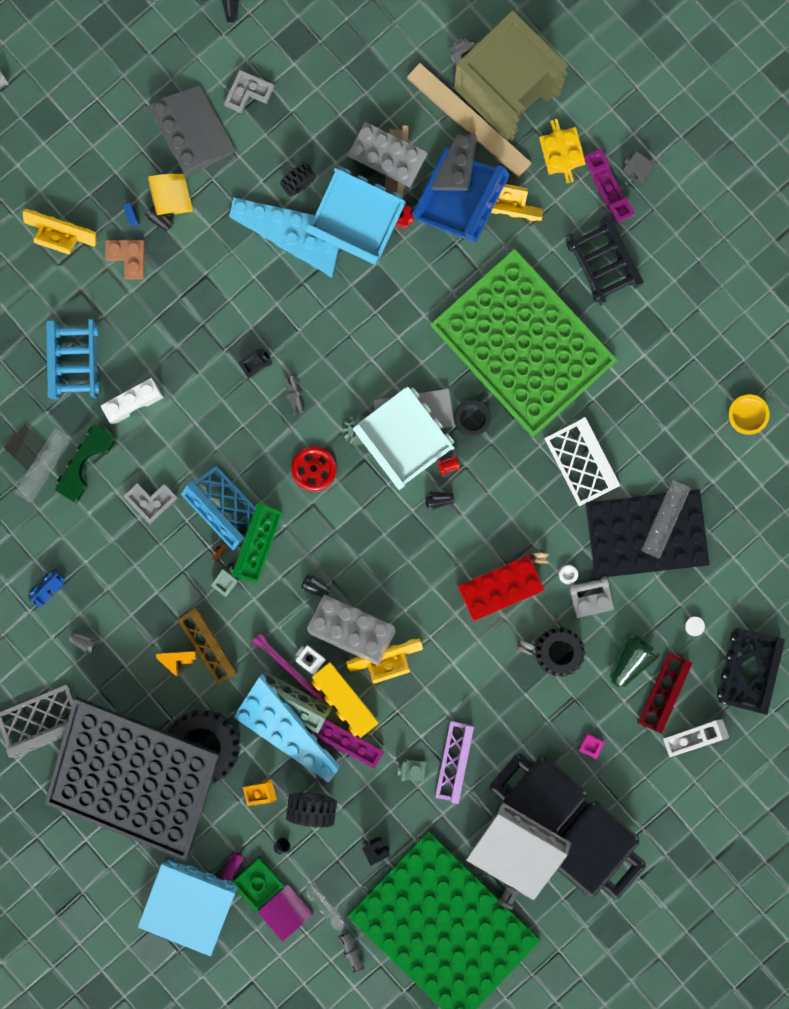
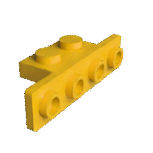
[491,184,543,221]
[23,209,96,255]
[346,639,423,684]

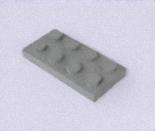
[348,122,428,188]

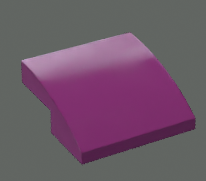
[257,884,313,942]

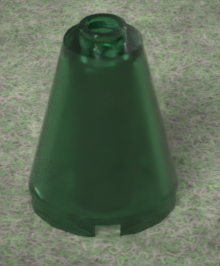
[609,633,660,688]

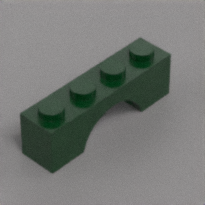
[55,425,118,503]

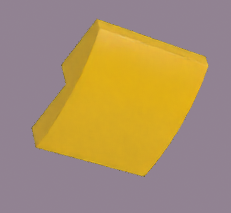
[148,174,193,215]

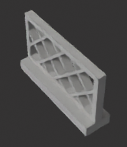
[0,684,74,758]

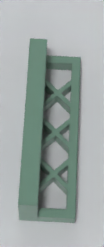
[263,672,332,733]

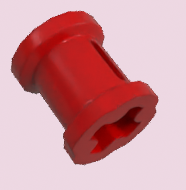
[436,454,460,476]

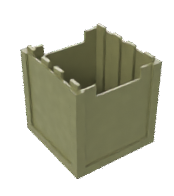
[454,10,568,141]

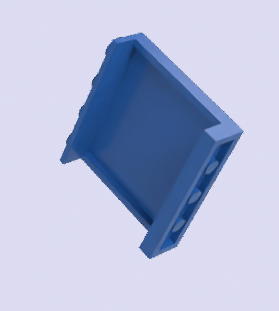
[412,147,510,243]

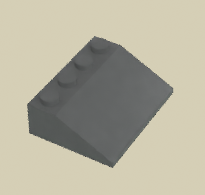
[147,86,236,178]

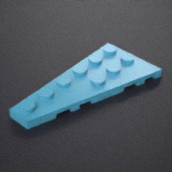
[229,197,339,278]
[234,674,340,783]

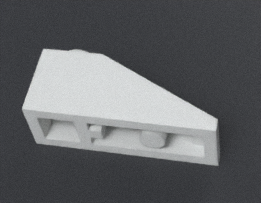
[663,719,729,757]

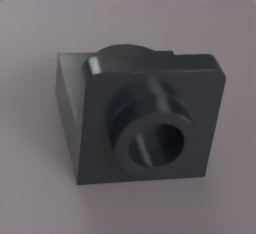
[238,349,273,379]

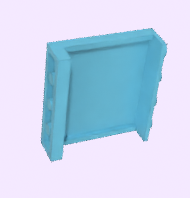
[306,167,406,266]
[138,858,238,956]

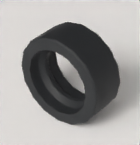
[454,400,491,437]

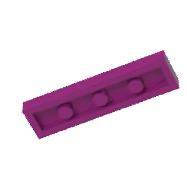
[307,719,384,769]

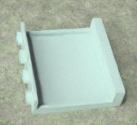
[352,386,454,490]

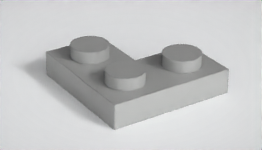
[224,70,274,113]
[123,483,178,524]

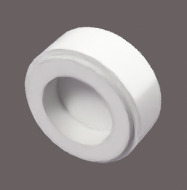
[558,565,578,584]
[684,617,705,636]

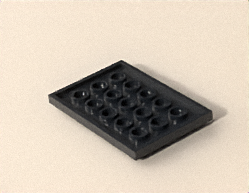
[585,489,710,579]

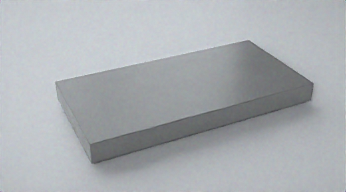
[374,389,455,429]

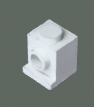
[296,645,326,675]

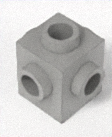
[449,38,476,66]

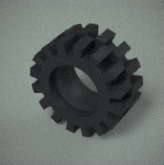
[280,163,316,197]

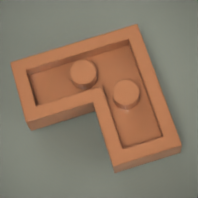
[105,240,145,279]

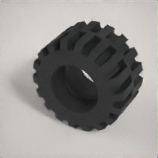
[535,628,585,677]
[286,793,337,828]

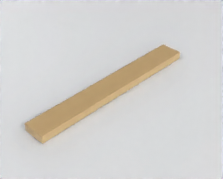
[407,63,531,178]

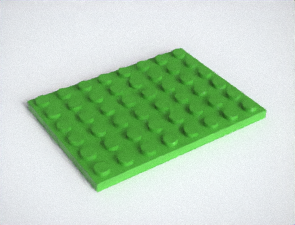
[430,249,618,438]

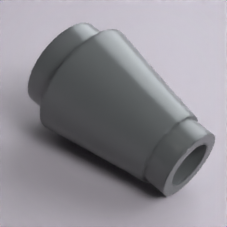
[69,631,99,654]

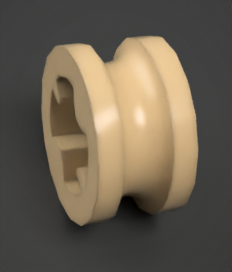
[531,553,549,564]

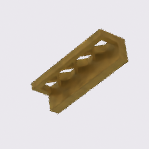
[178,608,238,685]

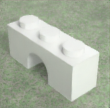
[101,378,164,425]

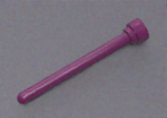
[251,632,324,702]

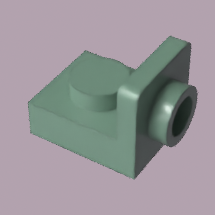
[211,563,240,597]
[398,759,426,782]

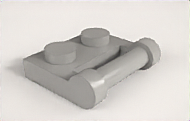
[569,576,614,618]

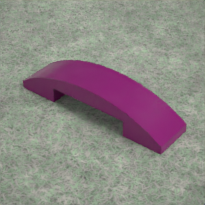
[584,149,635,223]

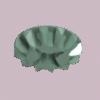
[342,415,366,445]

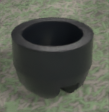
[273,838,291,855]

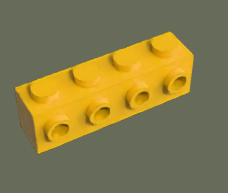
[312,662,379,738]

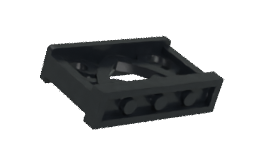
[717,628,785,715]

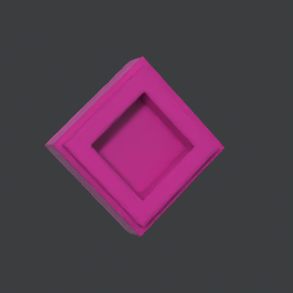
[578,733,604,759]

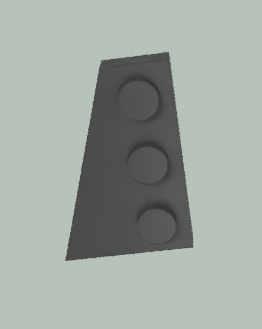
[431,134,477,191]

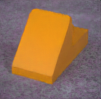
[156,651,198,676]
[242,780,277,806]

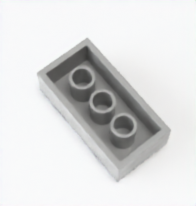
[307,595,396,666]

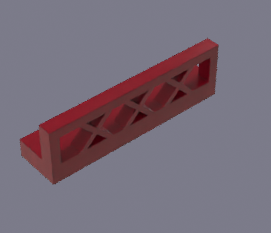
[638,653,693,734]

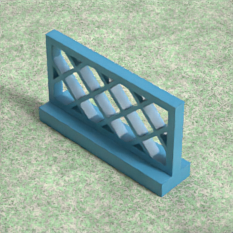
[181,466,255,550]

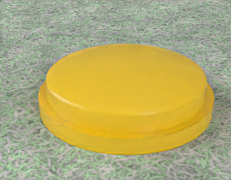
[728,394,770,435]

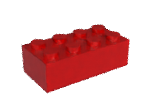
[457,555,544,621]

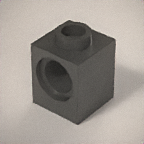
[623,151,655,184]

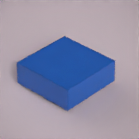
[123,203,140,227]

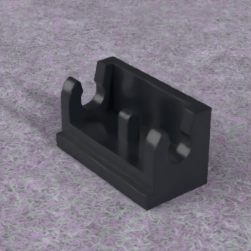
[362,837,390,866]

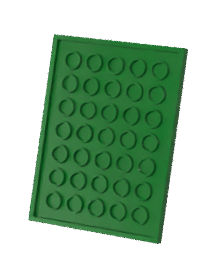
[348,831,540,1009]

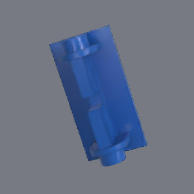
[28,569,65,608]

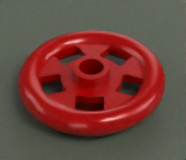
[291,446,337,492]

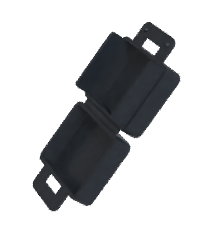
[490,754,646,900]

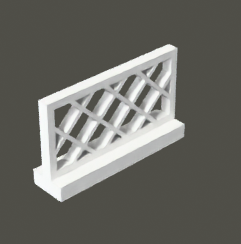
[544,417,621,506]

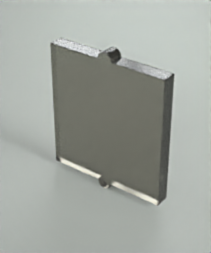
[3,425,49,471]

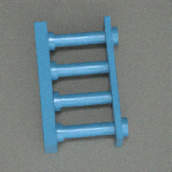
[46,320,100,400]

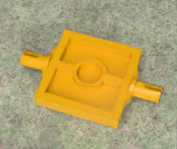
[539,119,585,183]

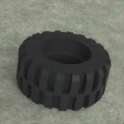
[168,709,240,784]

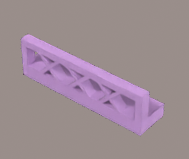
[435,721,474,804]

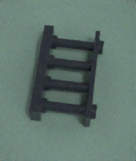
[566,215,644,306]

